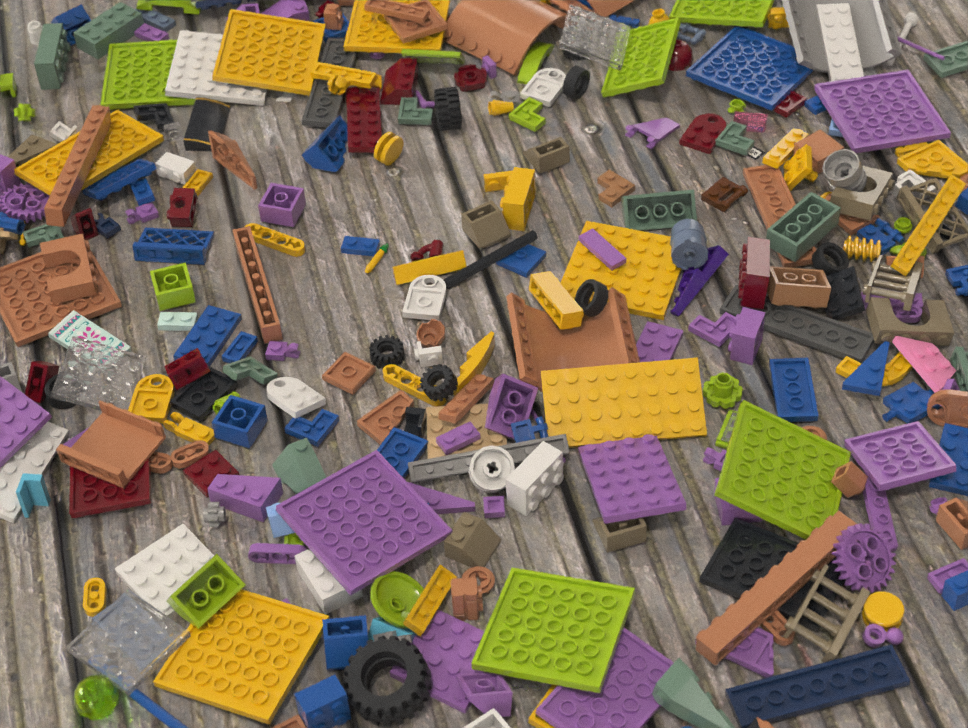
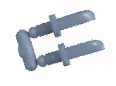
[676,23,706,45]

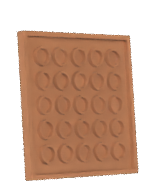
[0,239,122,347]

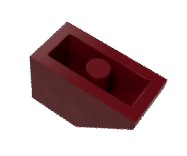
[71,208,99,240]
[25,361,60,403]

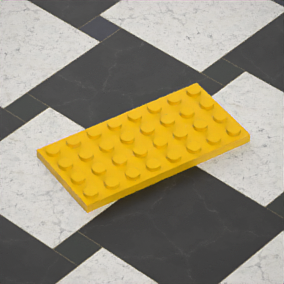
[14,110,164,196]
[541,357,707,448]

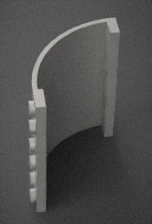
[782,0,902,73]

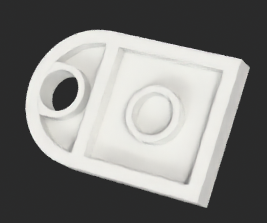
[520,68,566,107]
[402,275,447,321]
[267,377,326,419]

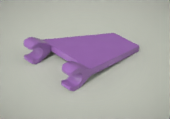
[625,118,680,149]

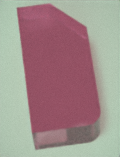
[734,111,767,133]

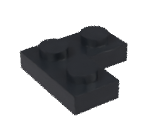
[134,103,174,130]

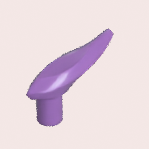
[415,90,434,109]

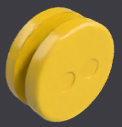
[374,132,404,166]
[862,592,904,632]

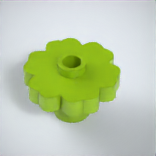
[703,372,743,409]

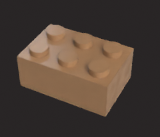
[767,266,831,309]

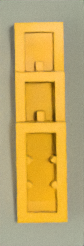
[453,331,495,396]

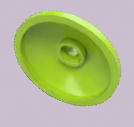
[370,571,424,629]

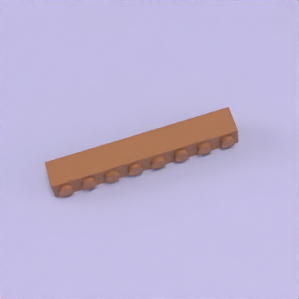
[232,226,283,344]

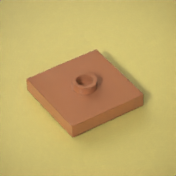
[322,352,376,395]

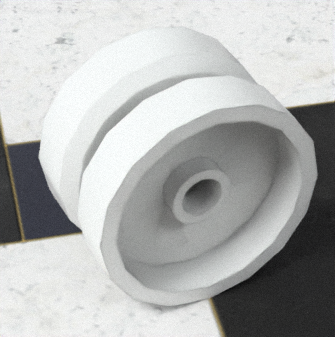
[469,445,515,493]

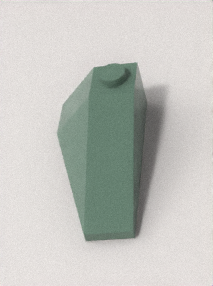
[272,438,327,494]

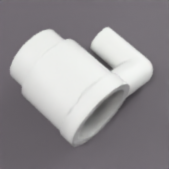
[27,21,42,45]

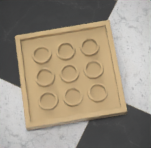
[426,404,507,469]

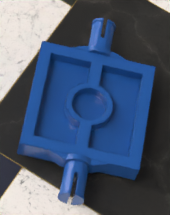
[882,381,940,424]

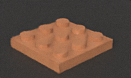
[384,0,448,43]

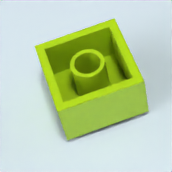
[150,262,196,311]

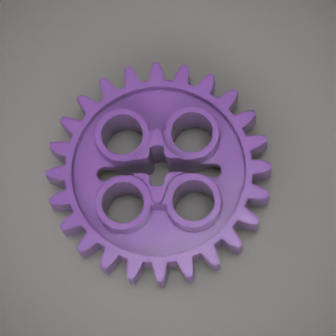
[0,182,50,223]
[832,523,896,593]

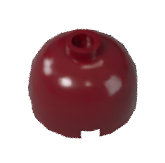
[668,40,693,71]

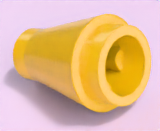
[488,100,514,116]

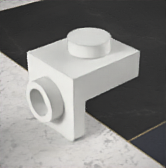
[49,121,78,142]
[414,341,443,368]

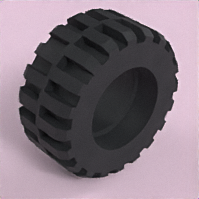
[343,636,432,726]

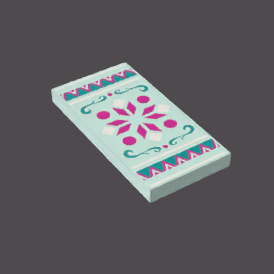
[48,310,131,374]

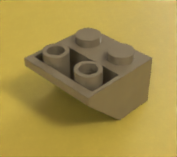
[523,137,570,174]
[461,200,511,250]
[592,516,647,553]

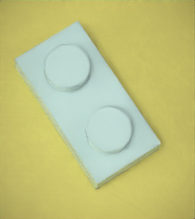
[157,312,198,331]

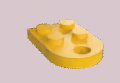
[128,374,175,423]

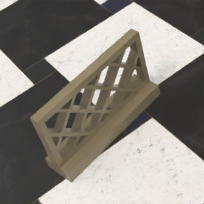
[896,178,968,254]

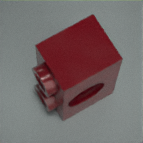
[167,188,198,228]

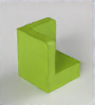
[0,73,17,98]

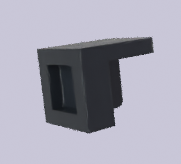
[404,407,427,438]

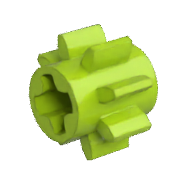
[14,104,35,122]

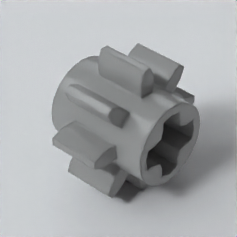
[203,502,226,527]

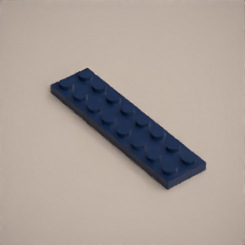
[725,644,910,728]

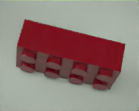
[738,237,770,309]

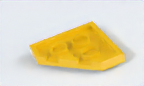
[897,140,968,179]

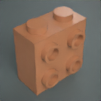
[793,130,844,174]

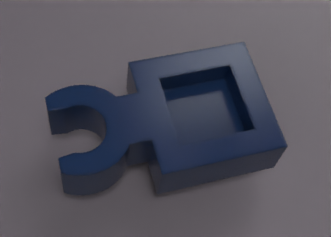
[94,213,121,239]

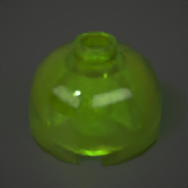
[74,675,119,721]

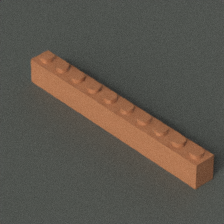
[44,105,111,227]
[696,511,857,666]

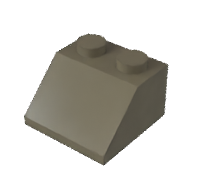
[444,512,501,567]

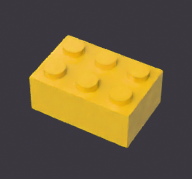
[500,167,536,231]

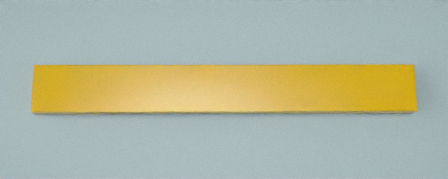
[890,174,966,276]

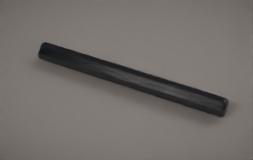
[443,230,538,289]

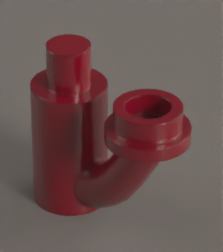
[410,240,444,262]

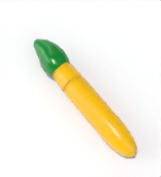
[365,243,389,274]

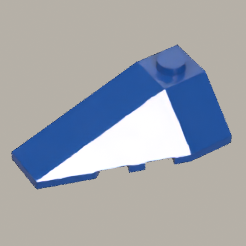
[301,115,348,172]

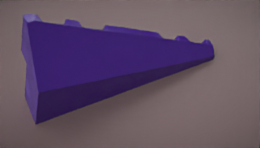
[670,245,729,317]

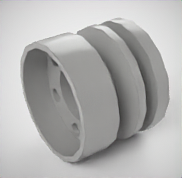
[822,149,867,192]

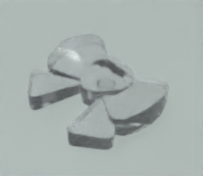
[511,677,542,691]

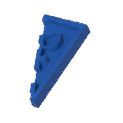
[842,341,890,396]

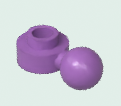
[862,624,904,648]

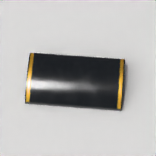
[183,97,231,151]

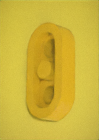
[83,578,107,617]

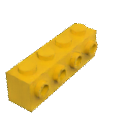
[529,271,584,330]

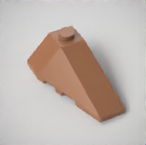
[208,131,257,190]

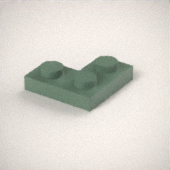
[398,97,433,125]
[715,121,754,155]
[22,224,64,248]
[223,356,278,385]

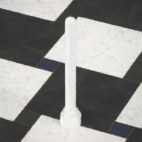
[886,12,918,66]

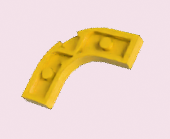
[835,351,913,387]

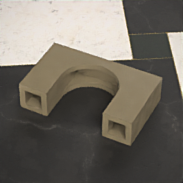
[830,166,894,221]
[866,297,954,346]

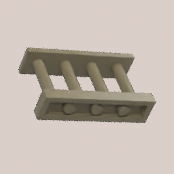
[863,255,923,311]
[783,564,870,662]

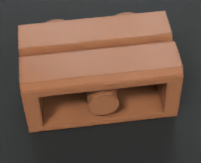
[451,577,483,621]

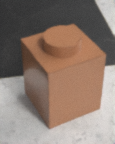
[831,461,868,498]

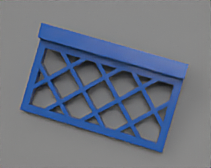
[133,227,214,265]

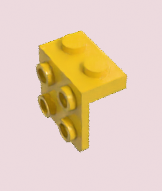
[768,7,789,29]

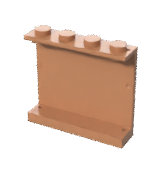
[56,400,166,488]

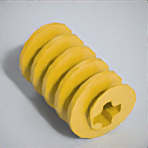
[843,236,882,262]

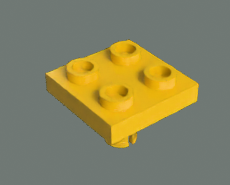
[783,144,818,191]

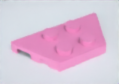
[892,336,956,393]

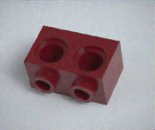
[164,348,210,390]

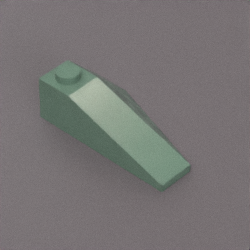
[652,658,735,728]

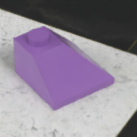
[456,672,513,717]

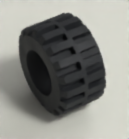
[434,87,462,131]

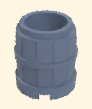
[670,219,708,270]

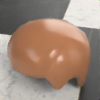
[416,319,445,348]

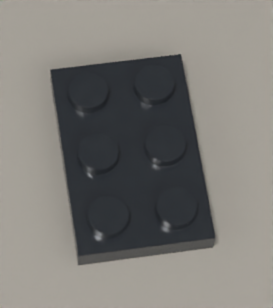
[825,266,865,321]
[170,366,238,422]

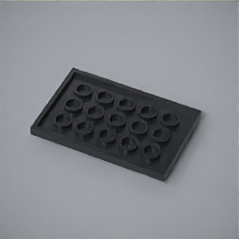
[699,518,846,632]

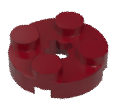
[454,64,487,92]

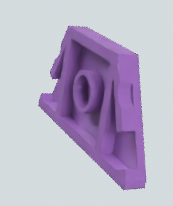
[695,628,774,678]

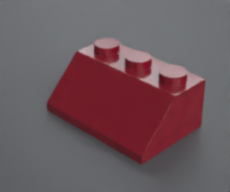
[380,58,418,105]

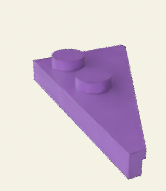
[406,481,475,514]

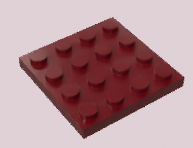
[69,458,151,519]

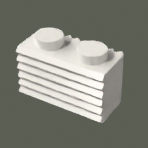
[155,152,197,185]

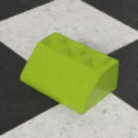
[166,554,246,629]

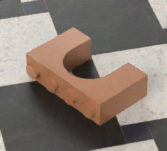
[40,233,98,304]

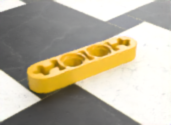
[245,223,305,257]
[382,364,446,407]

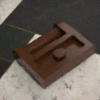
[701,177,748,212]

